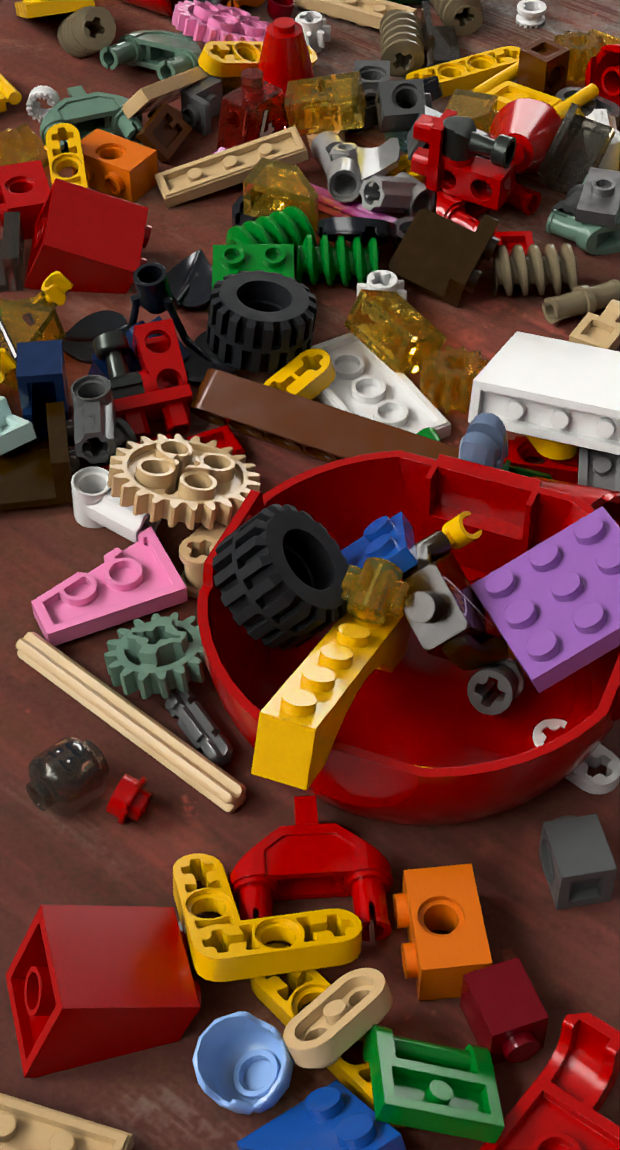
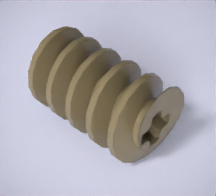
[430,0,484,37]
[57,6,116,58]
[380,9,425,77]
[491,243,578,297]

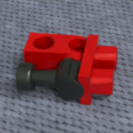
[410,109,516,211]
[92,318,193,442]

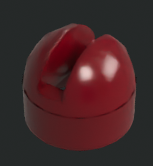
[267,0,295,21]

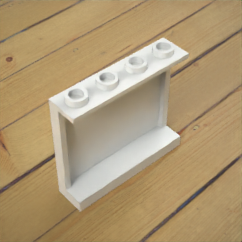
[468,331,620,455]

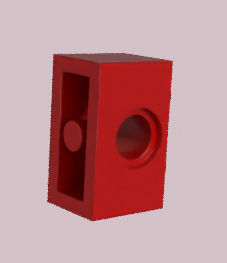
[0,160,50,241]

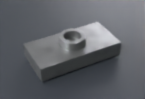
[575,167,620,227]

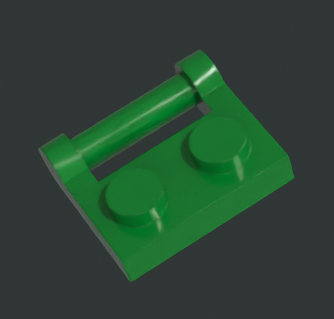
[363,1024,505,1144]

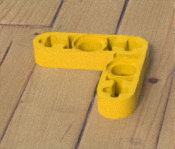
[173,853,362,982]

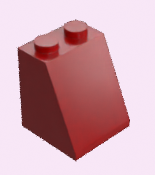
[23,178,152,294]
[5,905,201,1078]

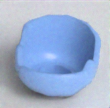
[192,1011,294,1115]

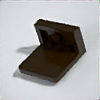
[388,209,500,308]
[0,401,81,511]

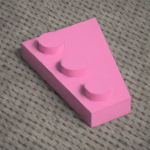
[31,526,188,646]

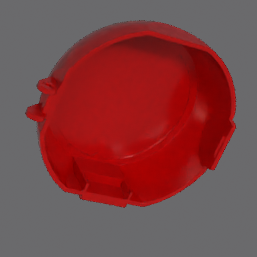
[197,450,620,826]

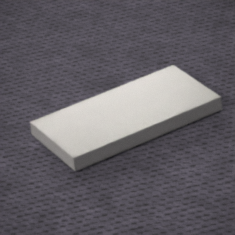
[311,328,451,439]

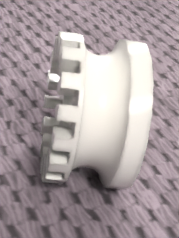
[516,0,547,29]
[26,85,60,123]

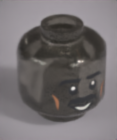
[26,736,109,817]

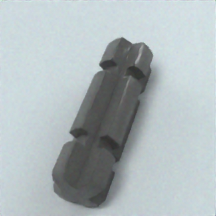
[165,687,234,768]

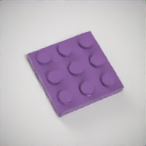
[470,506,620,693]

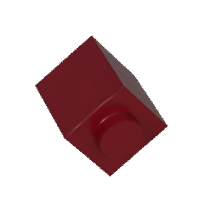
[460,957,549,1065]

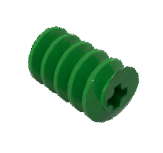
[226,206,316,257]
[296,234,379,287]

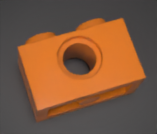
[71,128,158,203]
[393,863,493,1001]

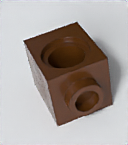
[517,37,570,96]

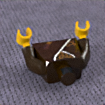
[392,511,517,671]

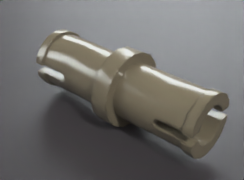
[542,279,620,324]

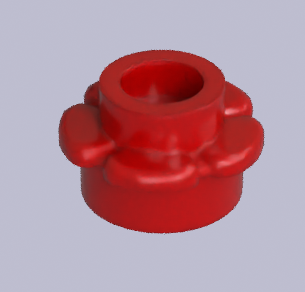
[106,773,153,825]

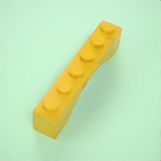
[251,586,411,790]

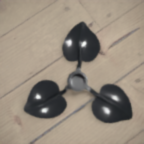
[55,249,240,385]

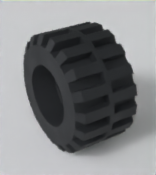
[206,270,317,374]
[212,503,354,650]

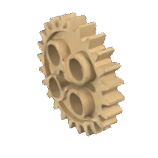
[107,433,261,530]

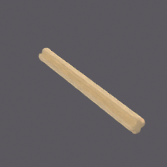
[15,632,247,813]

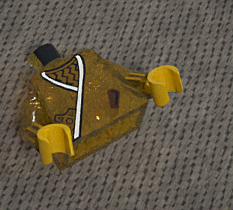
[0,271,73,392]

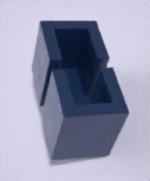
[16,340,71,439]

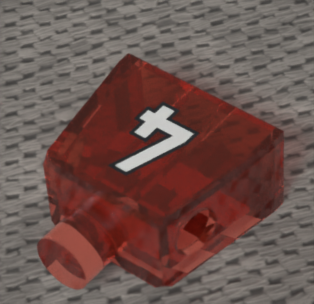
[217,68,290,151]

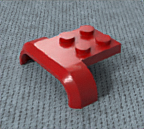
[479,1012,620,1150]

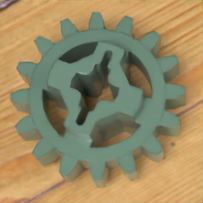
[104,612,209,699]

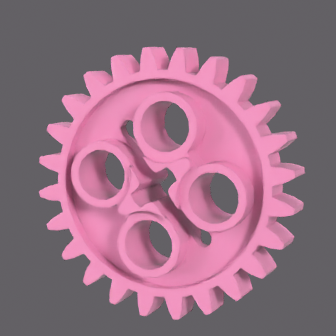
[172,0,270,44]

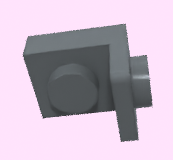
[181,76,223,136]

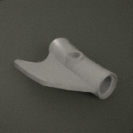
[311,131,400,203]

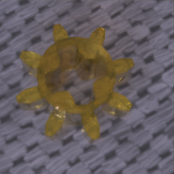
[341,557,409,625]

